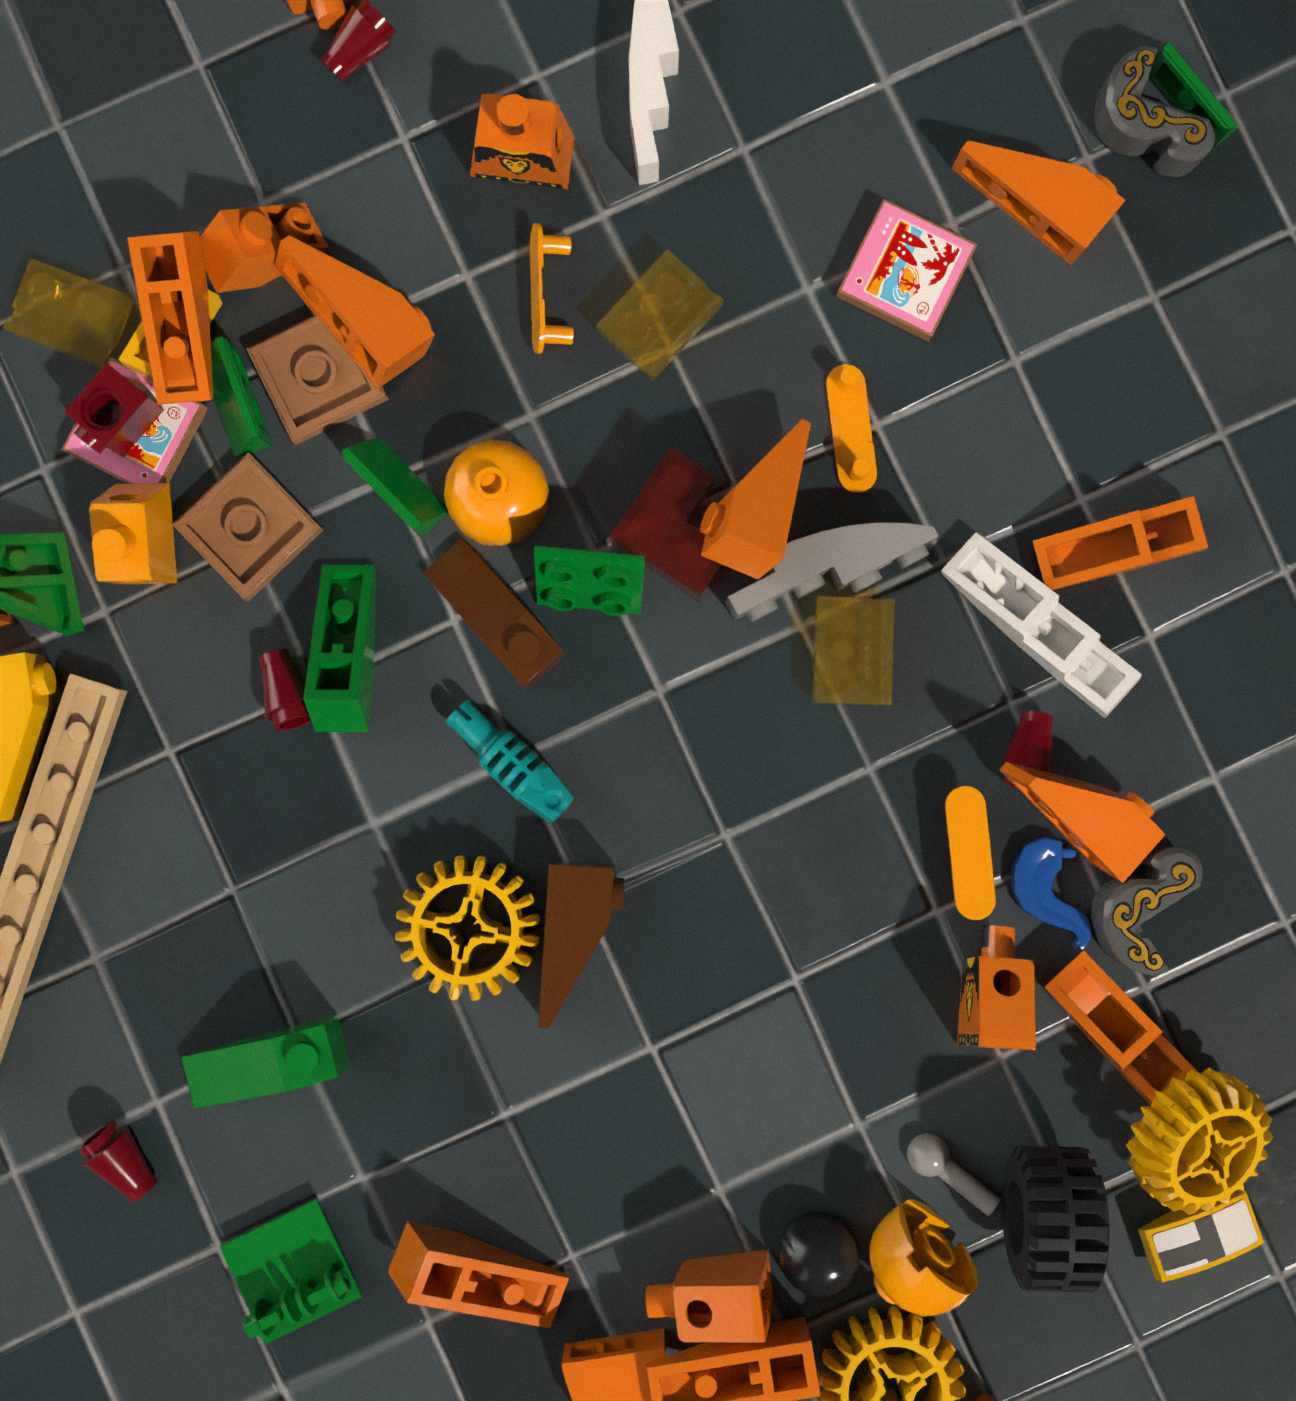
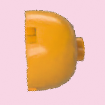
[444,439,549,546]
[869,1199,979,1317]

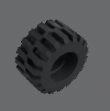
[1002,1146,1110,1293]

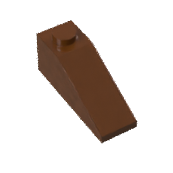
[423,538,567,690]
[538,861,624,1029]

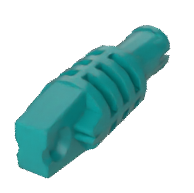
[445,699,574,823]

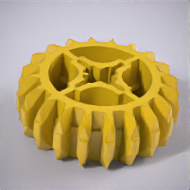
[395,855,541,1001]
[1126,1067,1273,1215]
[817,1305,966,1401]

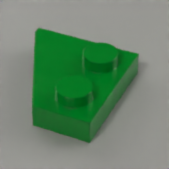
[0,532,84,636]

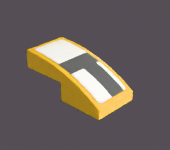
[1138,1190,1264,1283]

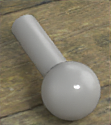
[907,1133,1001,1216]

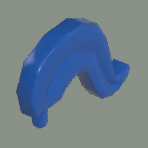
[1011,837,1092,951]

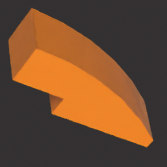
[1033,496,1208,590]
[1044,950,1199,1105]

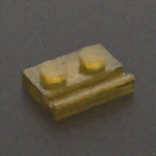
[596,249,724,382]
[3,258,135,368]
[812,596,895,706]

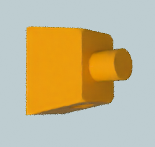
[89,483,178,584]

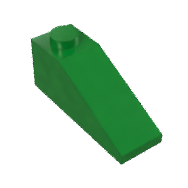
[303,565,376,732]
[181,1014,351,1109]

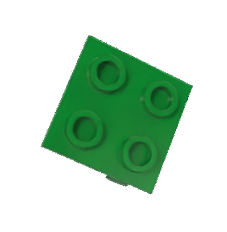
[534,546,645,616]
[220,1198,363,1344]

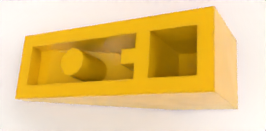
[0,652,56,822]

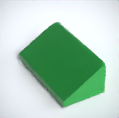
[1149,43,1240,150]
[211,336,272,458]
[341,438,448,537]

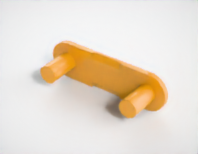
[530,223,574,354]
[826,364,877,493]
[945,786,996,920]

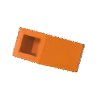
[200,202,329,293]

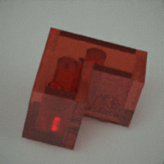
[610,447,723,602]

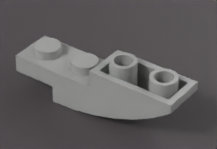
[725,523,938,623]

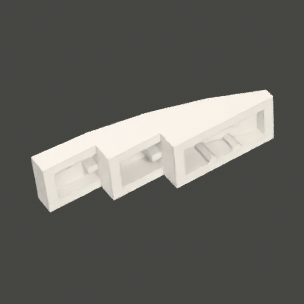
[628,0,679,186]
[941,532,1142,718]

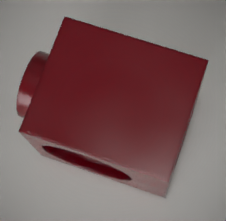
[64,363,165,458]

